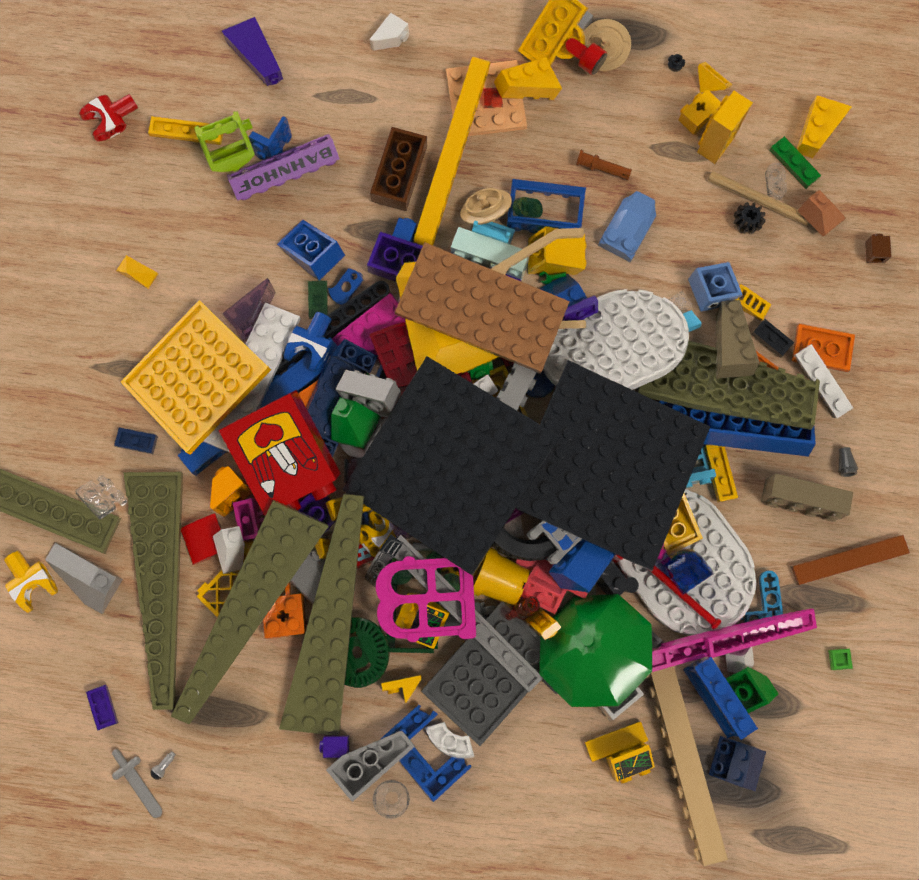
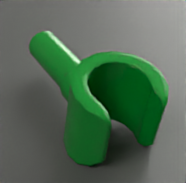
[539,272,566,285]

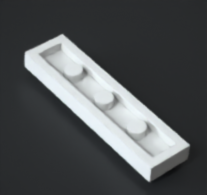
[794,344,853,418]

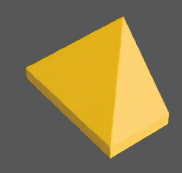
[698,62,732,93]
[116,255,158,289]

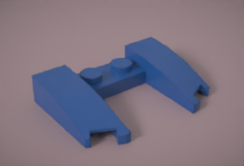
[381,705,471,802]

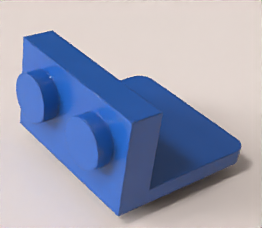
[249,116,292,160]

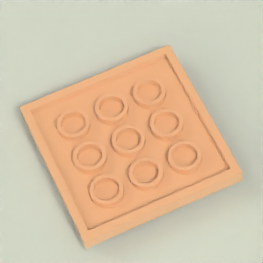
[446,60,527,136]

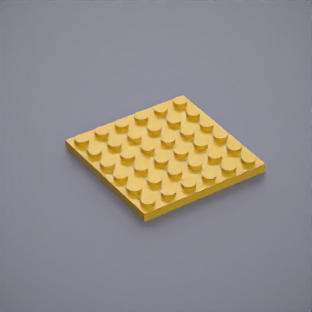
[121,300,271,455]

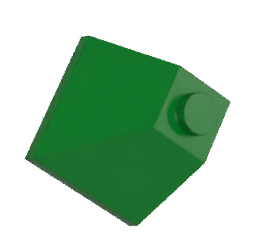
[332,398,381,450]
[725,667,779,713]

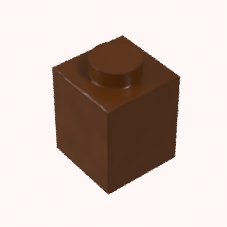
[865,233,891,263]

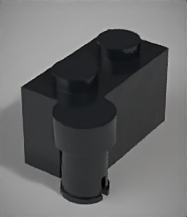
[596,560,639,595]

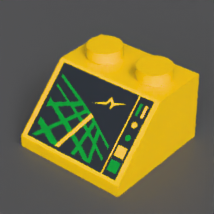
[395,593,449,649]
[606,743,655,784]

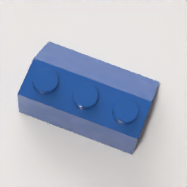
[539,274,587,306]
[549,539,615,593]

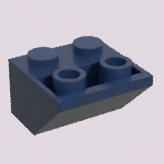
[709,736,766,791]

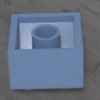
[688,262,743,312]

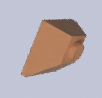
[798,190,846,237]

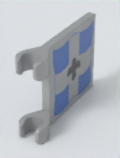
[526,521,581,564]

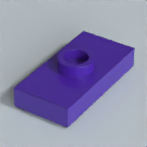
[86,685,118,731]

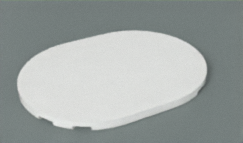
[543,289,689,390]
[618,489,756,636]

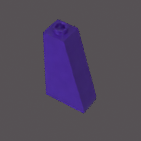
[222,17,283,86]

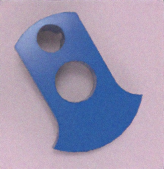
[328,268,364,305]

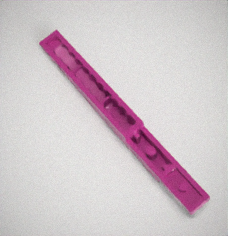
[652,608,817,672]

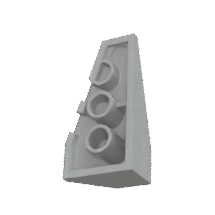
[326,730,415,802]

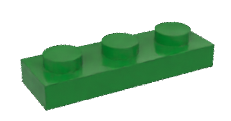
[769,136,821,189]

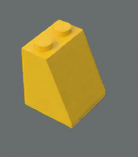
[528,226,587,275]

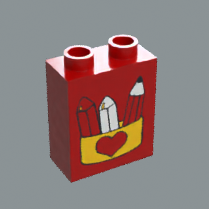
[218,390,341,516]

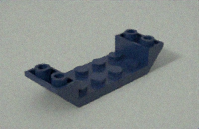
[306,339,378,457]

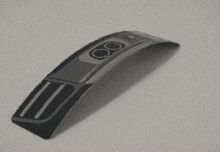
[365,535,403,587]

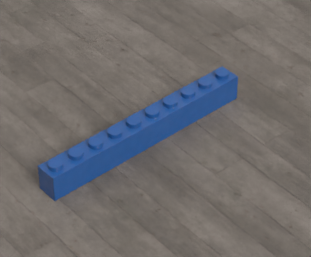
[178,338,338,476]

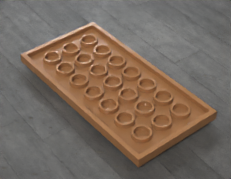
[395,242,570,374]

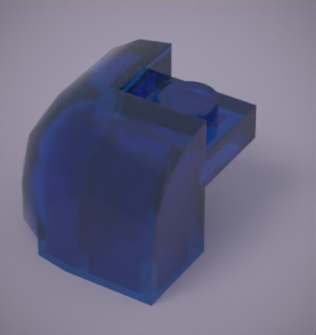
[657,549,714,595]

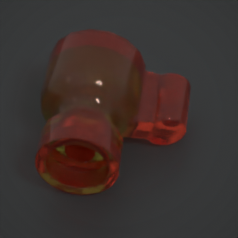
[505,596,540,621]

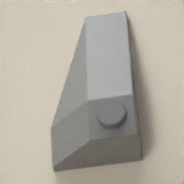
[45,543,123,614]

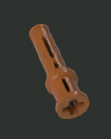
[576,149,632,180]

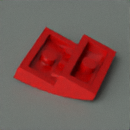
[181,513,222,565]

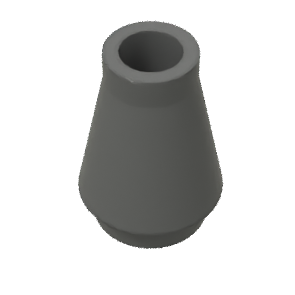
[839,447,858,477]

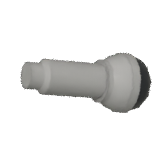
[150,751,176,780]

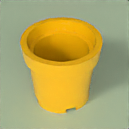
[473,547,529,605]

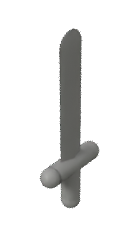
[112,749,162,818]

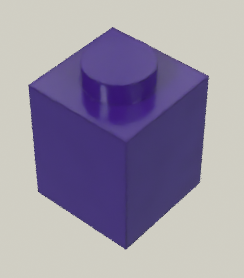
[319,735,349,758]

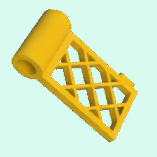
[196,539,254,618]

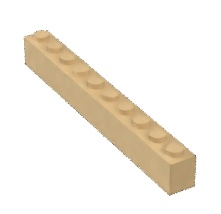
[647,666,728,866]

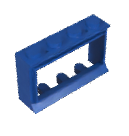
[507,179,586,234]
[683,657,758,740]

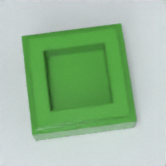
[828,649,853,670]

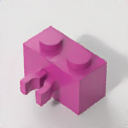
[233,498,264,541]

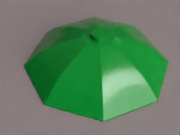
[540,594,652,707]

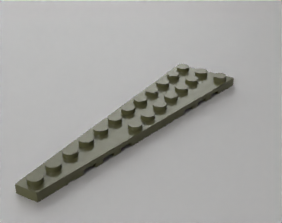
[123,472,183,710]
[279,494,364,736]
[171,500,329,724]

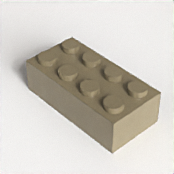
[761,473,854,522]

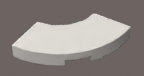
[425,722,474,759]

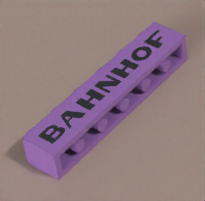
[227,134,340,201]

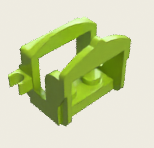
[194,111,255,172]

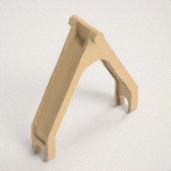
[491,228,586,329]

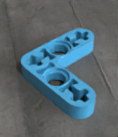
[740,571,783,622]

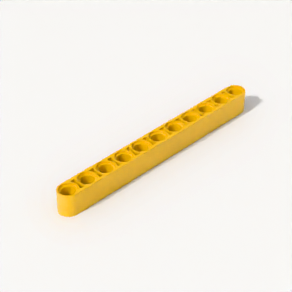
[414,57,491,245]

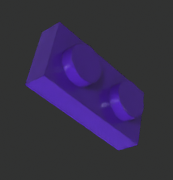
[562,295,598,321]

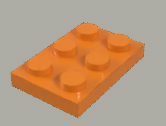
[792,324,855,372]

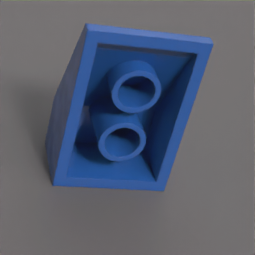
[277,220,345,281]

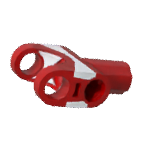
[79,94,138,142]

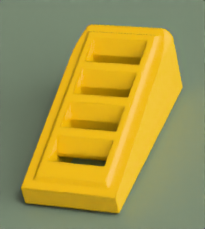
[735,284,771,321]

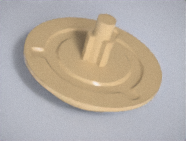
[583,19,631,71]
[460,188,512,225]

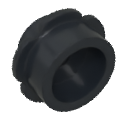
[668,54,685,72]

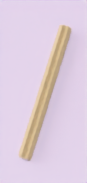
[708,171,809,225]

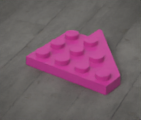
[332,293,406,359]

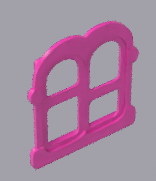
[376,556,476,642]

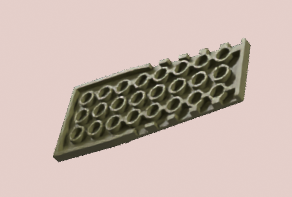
[638,341,820,429]

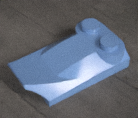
[598,191,656,262]

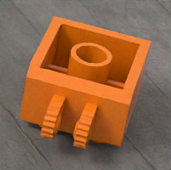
[263,582,307,639]

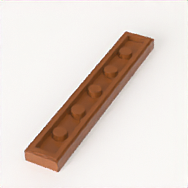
[791,535,910,585]

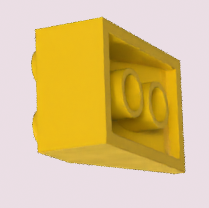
[664,493,703,555]

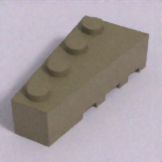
[716,300,760,379]

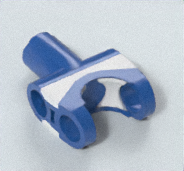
[284,312,332,372]

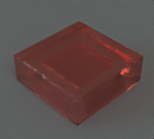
[483,88,503,108]

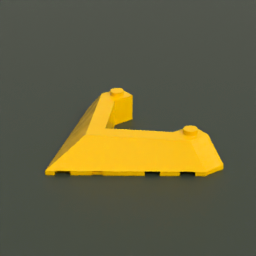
[396,262,499,374]

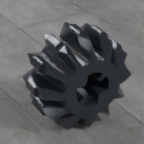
[734,202,766,234]

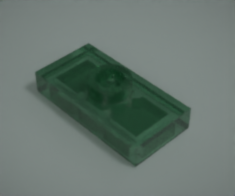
[308,281,328,319]

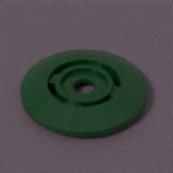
[345,617,390,688]

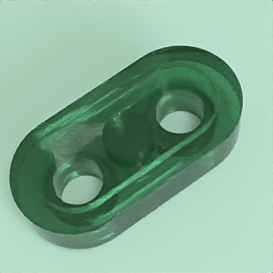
[513,197,543,218]

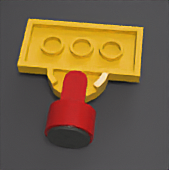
[518,0,608,75]

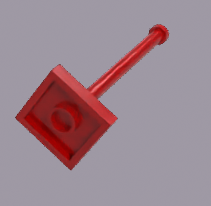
[612,555,721,630]

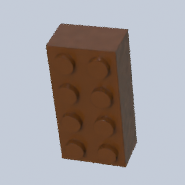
[370,127,428,212]

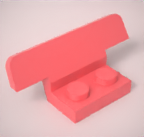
[516,559,588,614]

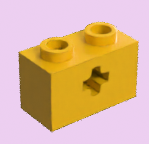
[678,89,721,135]

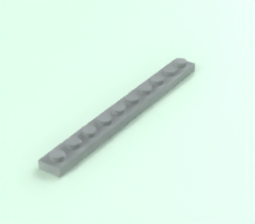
[395,535,543,692]

